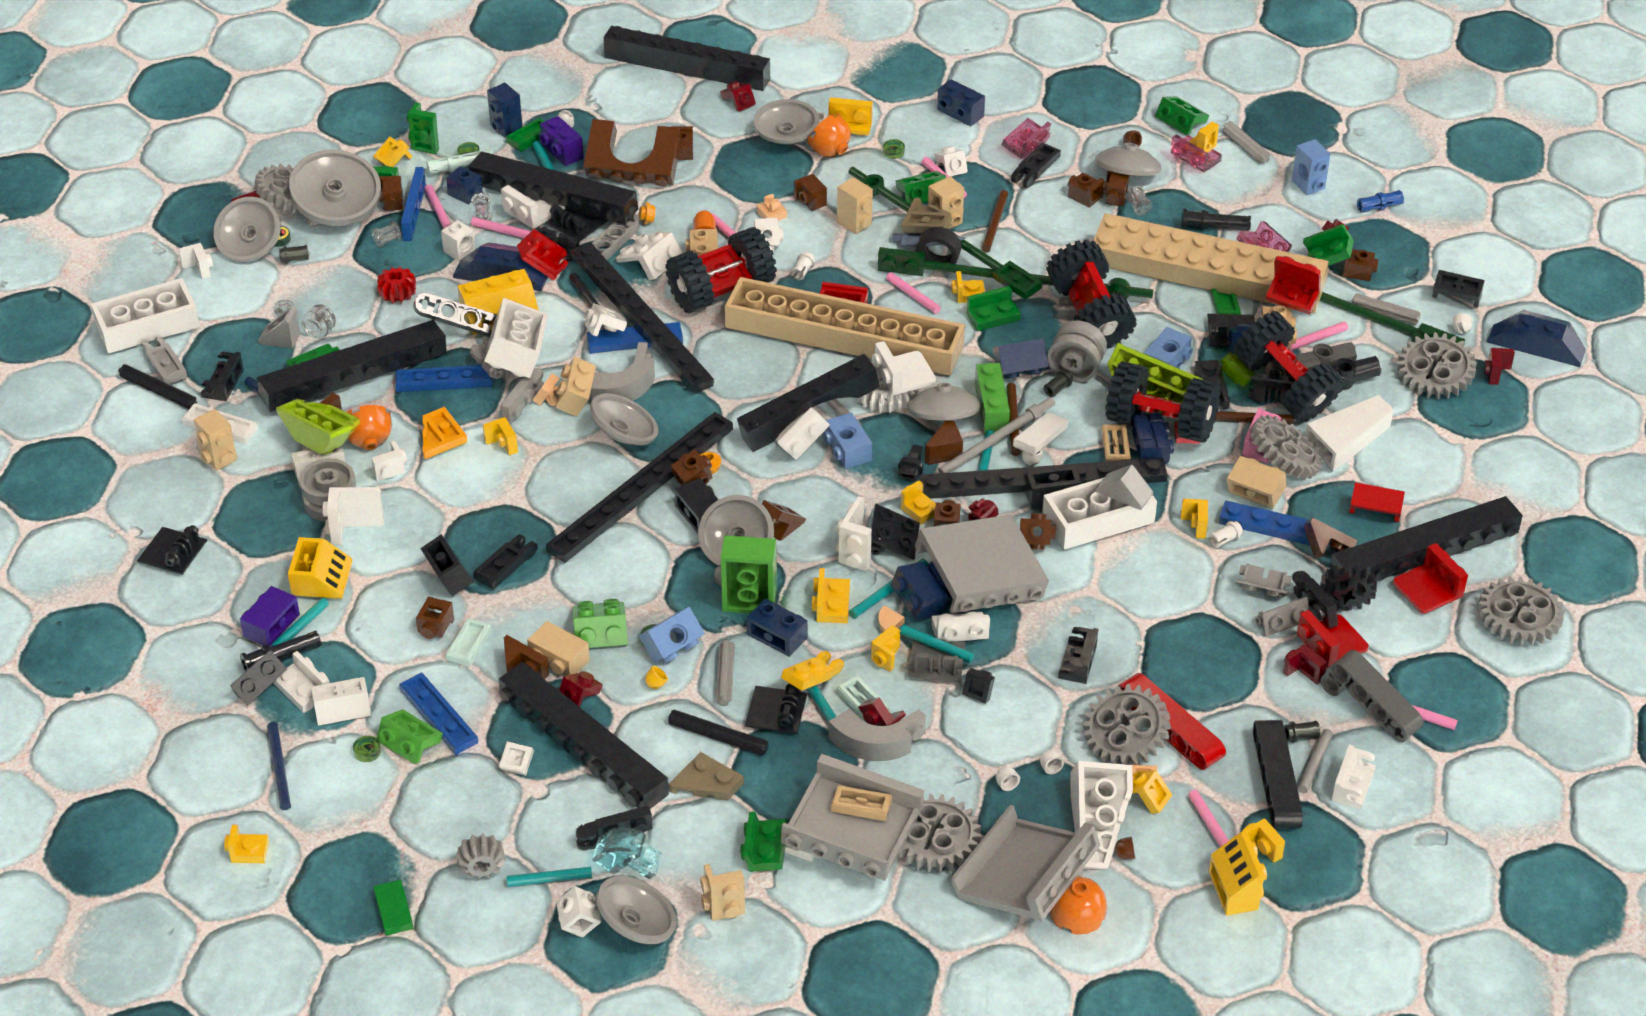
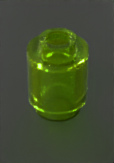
[1220,352,1256,387]

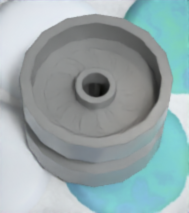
[1047,320,1107,382]
[299,459,356,522]

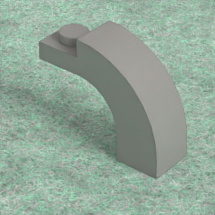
[591,342,655,401]
[829,709,926,761]

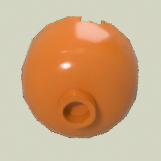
[807,113,851,157]
[347,405,392,450]
[1050,876,1107,935]

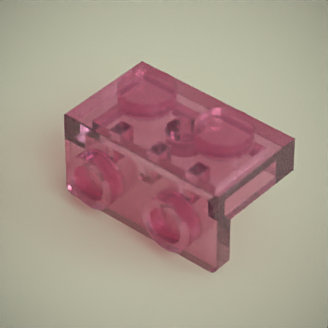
[1002,118,1052,159]
[1171,134,1222,173]
[1236,221,1292,252]

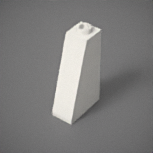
[1305,395,1393,471]

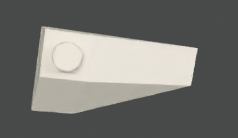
[1070,761,1133,870]

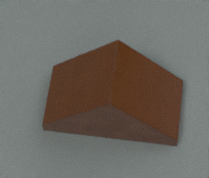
[925,420,963,465]

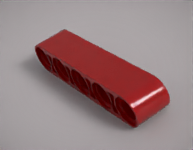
[1118,673,1226,770]

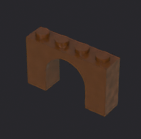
[583,119,682,186]

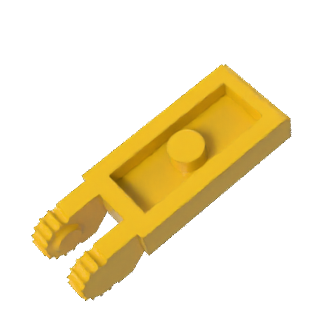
[781,651,844,691]

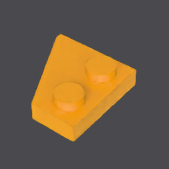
[423,407,467,459]

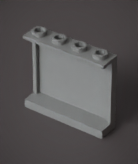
[915,515,1049,613]
[781,754,925,881]
[951,805,1100,921]

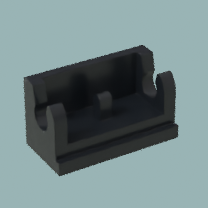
[1432,270,1485,308]
[201,352,244,402]
[1058,627,1099,684]

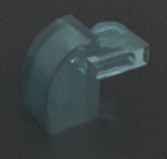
[592,828,662,880]

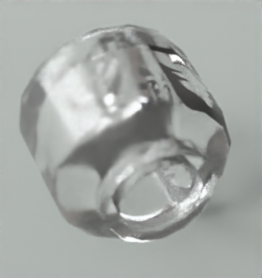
[301,304,336,339]

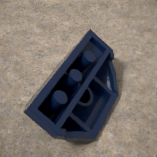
[453,242,548,292]
[1487,310,1586,367]

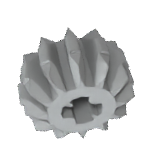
[457,833,505,880]

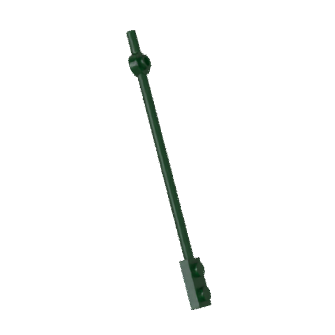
[848,167,1042,300]
[878,247,1154,299]
[1320,292,1466,354]

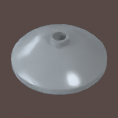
[754,99,819,145]
[1095,143,1161,176]
[214,197,281,262]
[908,383,981,420]
[590,393,658,446]
[698,495,774,566]
[596,876,677,944]

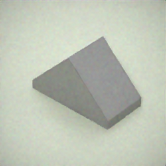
[257,305,300,349]
[1096,465,1153,510]

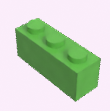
[975,363,1010,435]

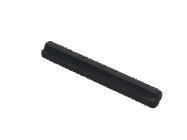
[118,364,198,409]
[668,709,768,756]

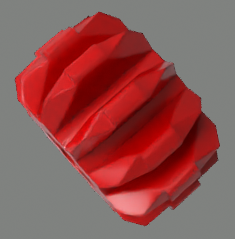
[377,266,416,304]

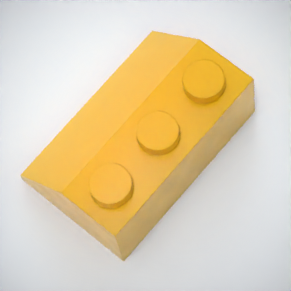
[457,269,539,335]

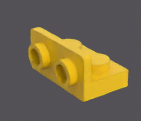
[828,97,873,135]
[812,568,850,623]

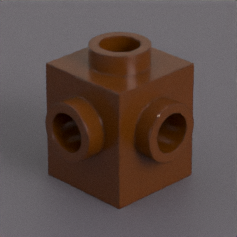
[671,449,713,486]
[1020,514,1056,550]

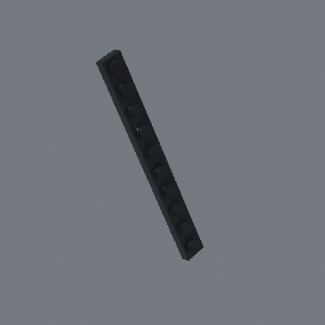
[571,243,714,393]
[546,412,733,563]
[919,457,1168,499]

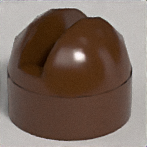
[1123,130,1142,148]
[1115,837,1135,860]

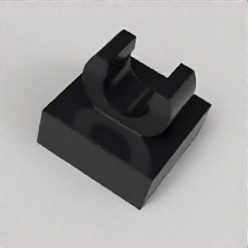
[962,668,995,704]

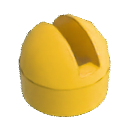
[645,666,668,689]

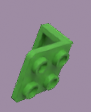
[572,598,628,648]

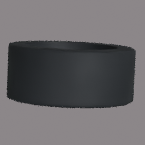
[916,227,962,264]

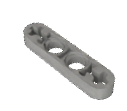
[592,214,639,260]

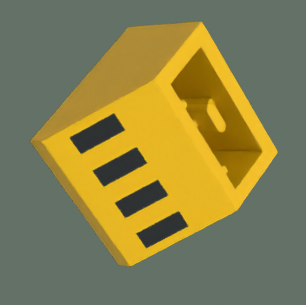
[288,537,353,599]
[1208,831,1267,916]

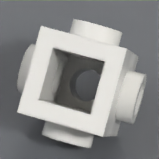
[754,218,783,251]
[556,886,602,938]

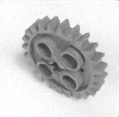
[254,164,297,213]
[1397,332,1477,400]
[1250,415,1323,480]
[1477,576,1565,646]
[1082,684,1171,765]
[898,794,981,873]

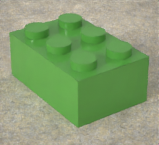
[721,535,777,614]

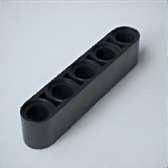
[1253,719,1303,829]

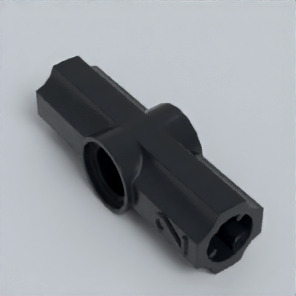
[1331,356,1381,390]

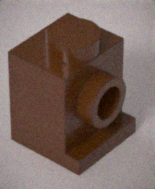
[671,126,693,160]
[1103,170,1130,207]
[1068,172,1104,208]
[794,174,827,211]
[379,175,403,211]
[1343,249,1379,281]
[934,500,961,526]
[416,596,454,639]

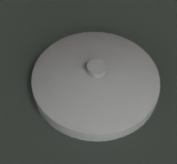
[289,150,381,226]

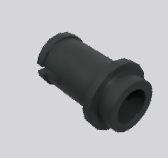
[279,245,309,264]
[1043,369,1074,397]
[1284,720,1320,743]

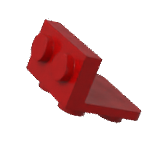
[1266,256,1321,315]
[1393,543,1468,614]
[1297,610,1369,669]

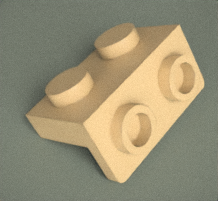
[700,864,745,921]

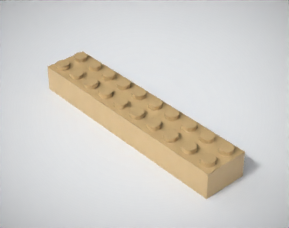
[1094,213,1329,313]
[725,277,965,376]

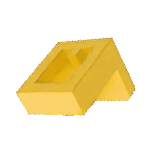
[1186,122,1219,156]
[373,136,413,167]
[951,271,985,303]
[483,417,518,456]
[901,481,936,525]
[1181,498,1208,539]
[871,625,900,672]
[1132,770,1172,814]
[1242,819,1285,863]
[224,824,269,864]

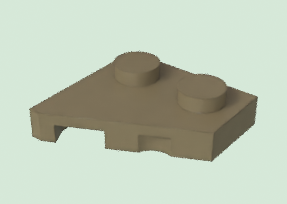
[901,198,952,233]
[668,752,744,801]

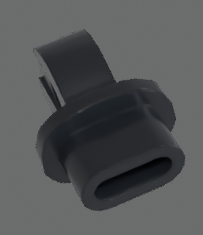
[898,444,924,481]

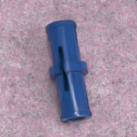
[1357,190,1404,213]

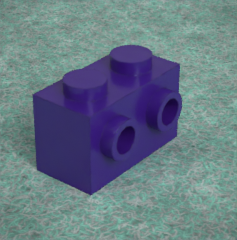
[539,116,584,167]
[240,586,300,646]

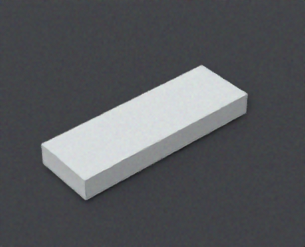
[182,403,258,444]
[1013,412,1069,455]

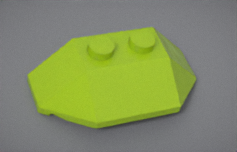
[1107,343,1203,416]
[276,399,360,454]

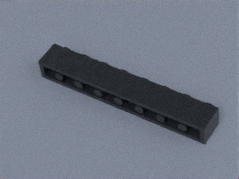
[603,25,770,91]
[468,151,639,225]
[257,319,447,412]
[1330,496,1523,581]
[498,662,669,809]

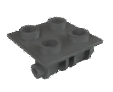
[908,640,965,683]

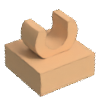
[757,194,787,221]
[533,373,560,406]

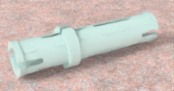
[426,149,493,175]

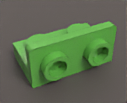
[376,709,443,764]

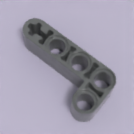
[1321,650,1424,742]

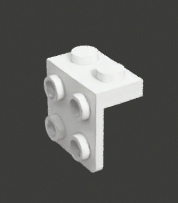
[501,185,565,229]
[615,231,682,280]
[872,341,936,395]
[776,407,830,460]
[323,487,384,545]
[836,496,872,572]

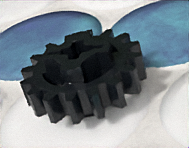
[1320,563,1377,610]

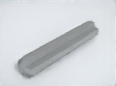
[1223,121,1270,164]
[1352,293,1420,325]
[716,639,735,706]

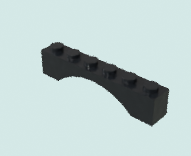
[737,354,880,452]

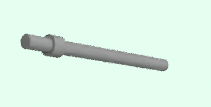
[938,397,1055,473]

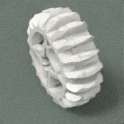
[857,360,918,414]

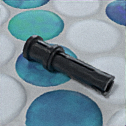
[1181,208,1251,230]
[240,630,322,671]

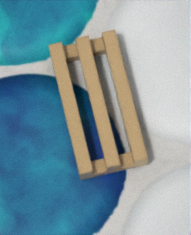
[1101,424,1130,462]
[831,785,892,821]

